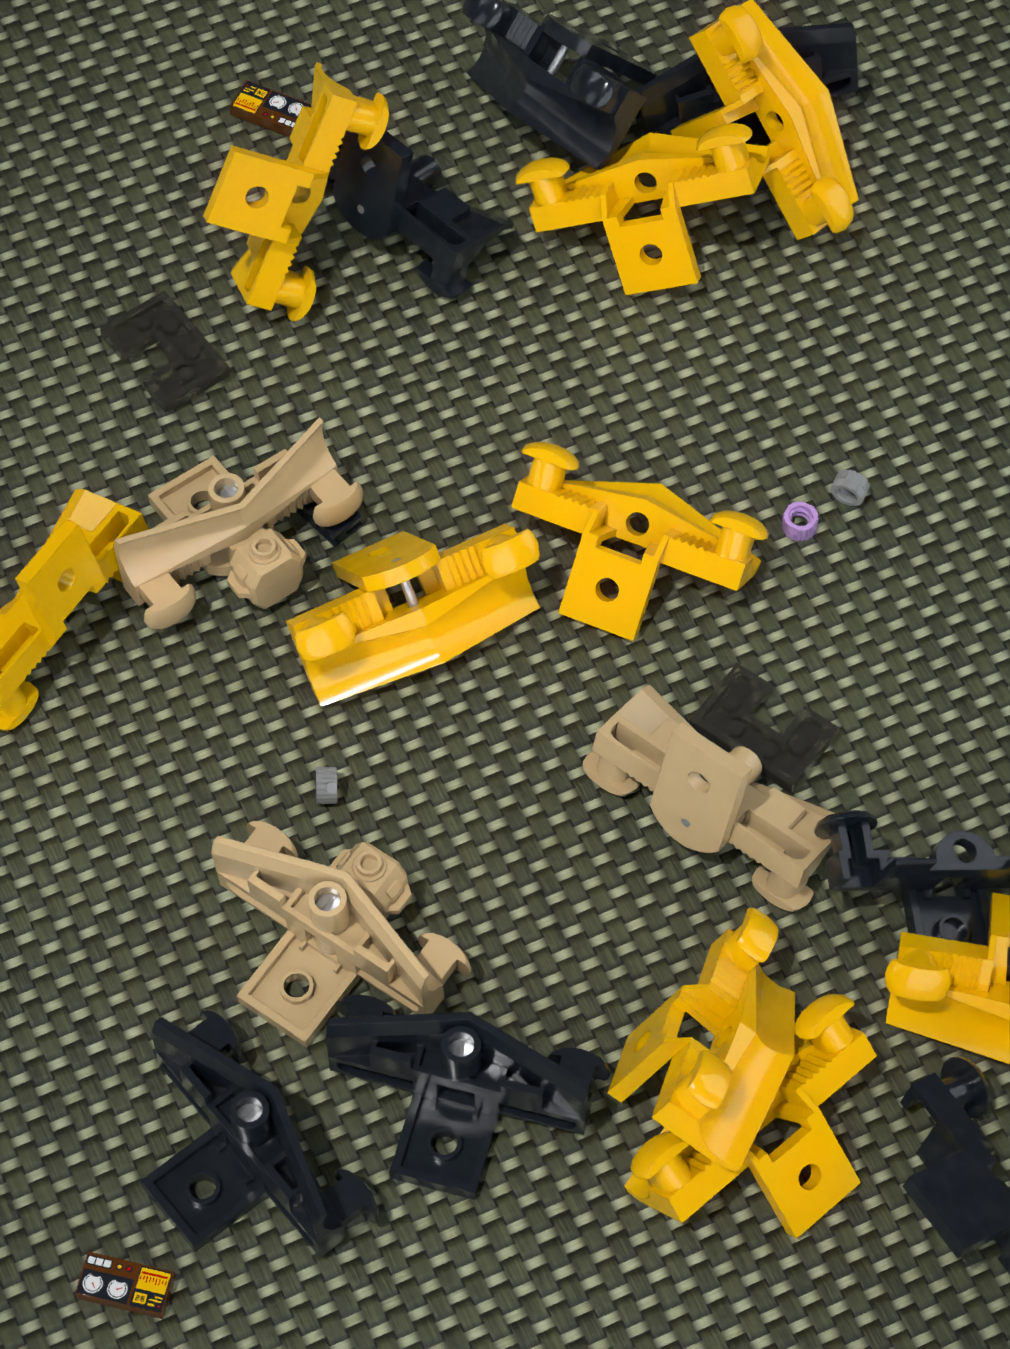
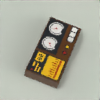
[229,80,311,137]
[75,1251,176,1319]

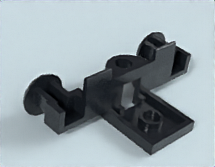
[814,810,1010,946]
[900,1057,1010,1275]

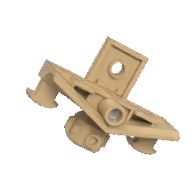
[113,417,363,629]
[211,821,472,1048]

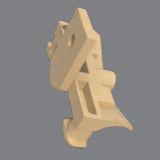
[583,684,834,912]

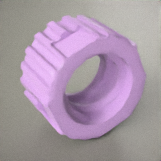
[782,501,819,541]

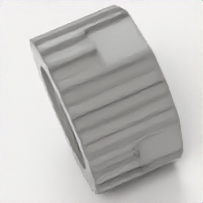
[830,469,870,506]
[316,767,337,804]

